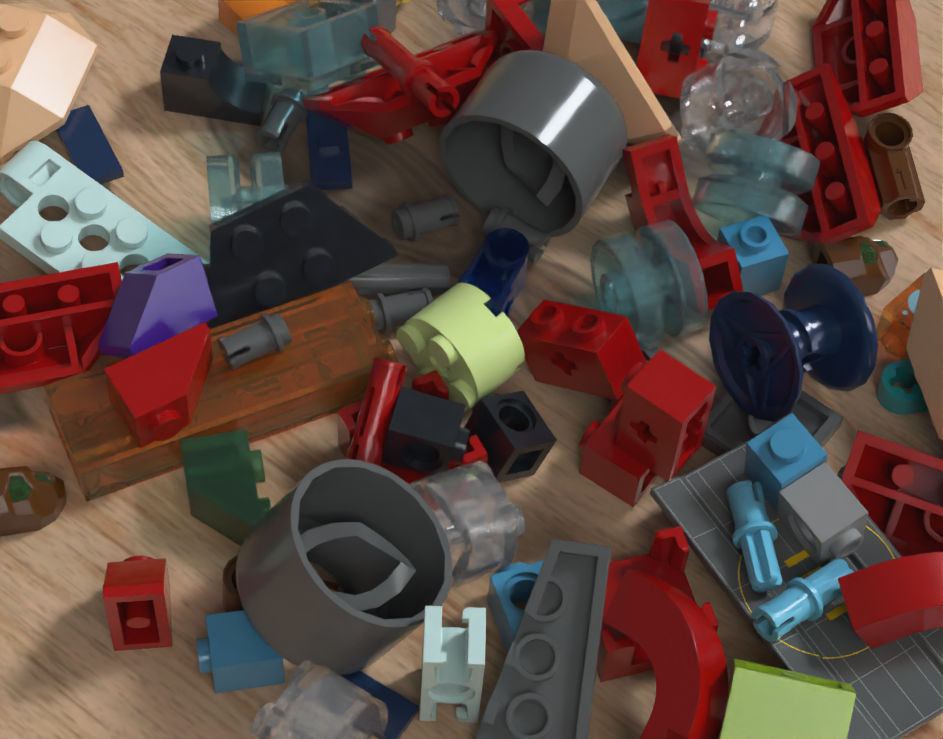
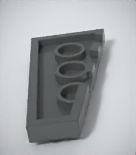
[475,539,612,739]

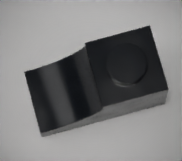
[160,34,272,126]

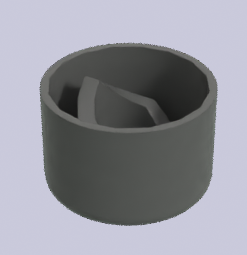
[438,50,628,237]
[236,459,452,676]

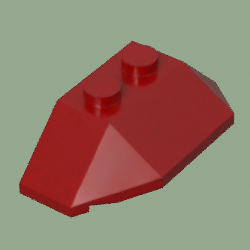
[812,0,924,118]
[302,30,498,144]
[755,63,881,245]
[0,262,122,394]
[841,430,943,557]

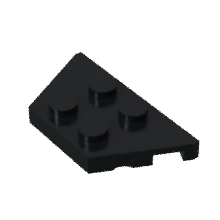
[207,179,398,345]

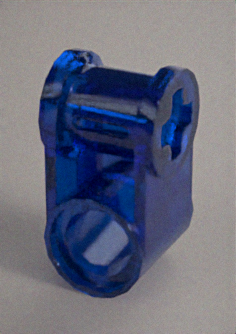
[457,228,529,318]

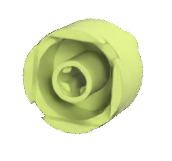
[396,283,525,411]

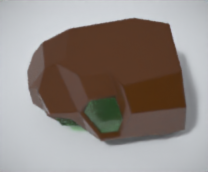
[811,236,899,297]
[0,466,66,537]

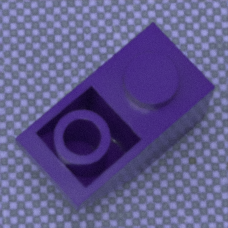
[98,253,218,359]

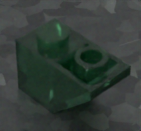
[180,429,271,546]

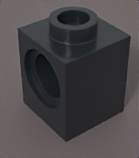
[381,387,470,480]
[464,391,557,484]

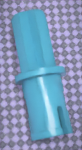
[726,480,783,593]
[751,559,854,642]

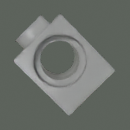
[777,462,869,567]

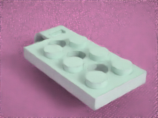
[0,140,209,280]

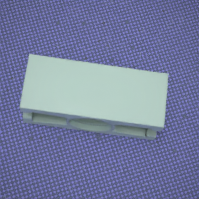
[419,606,486,723]

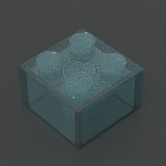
[236,0,379,95]

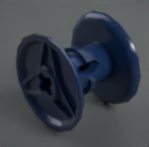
[709,263,878,422]

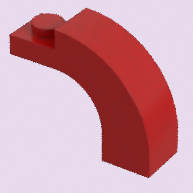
[623,134,744,314]
[837,552,943,649]
[603,568,729,739]

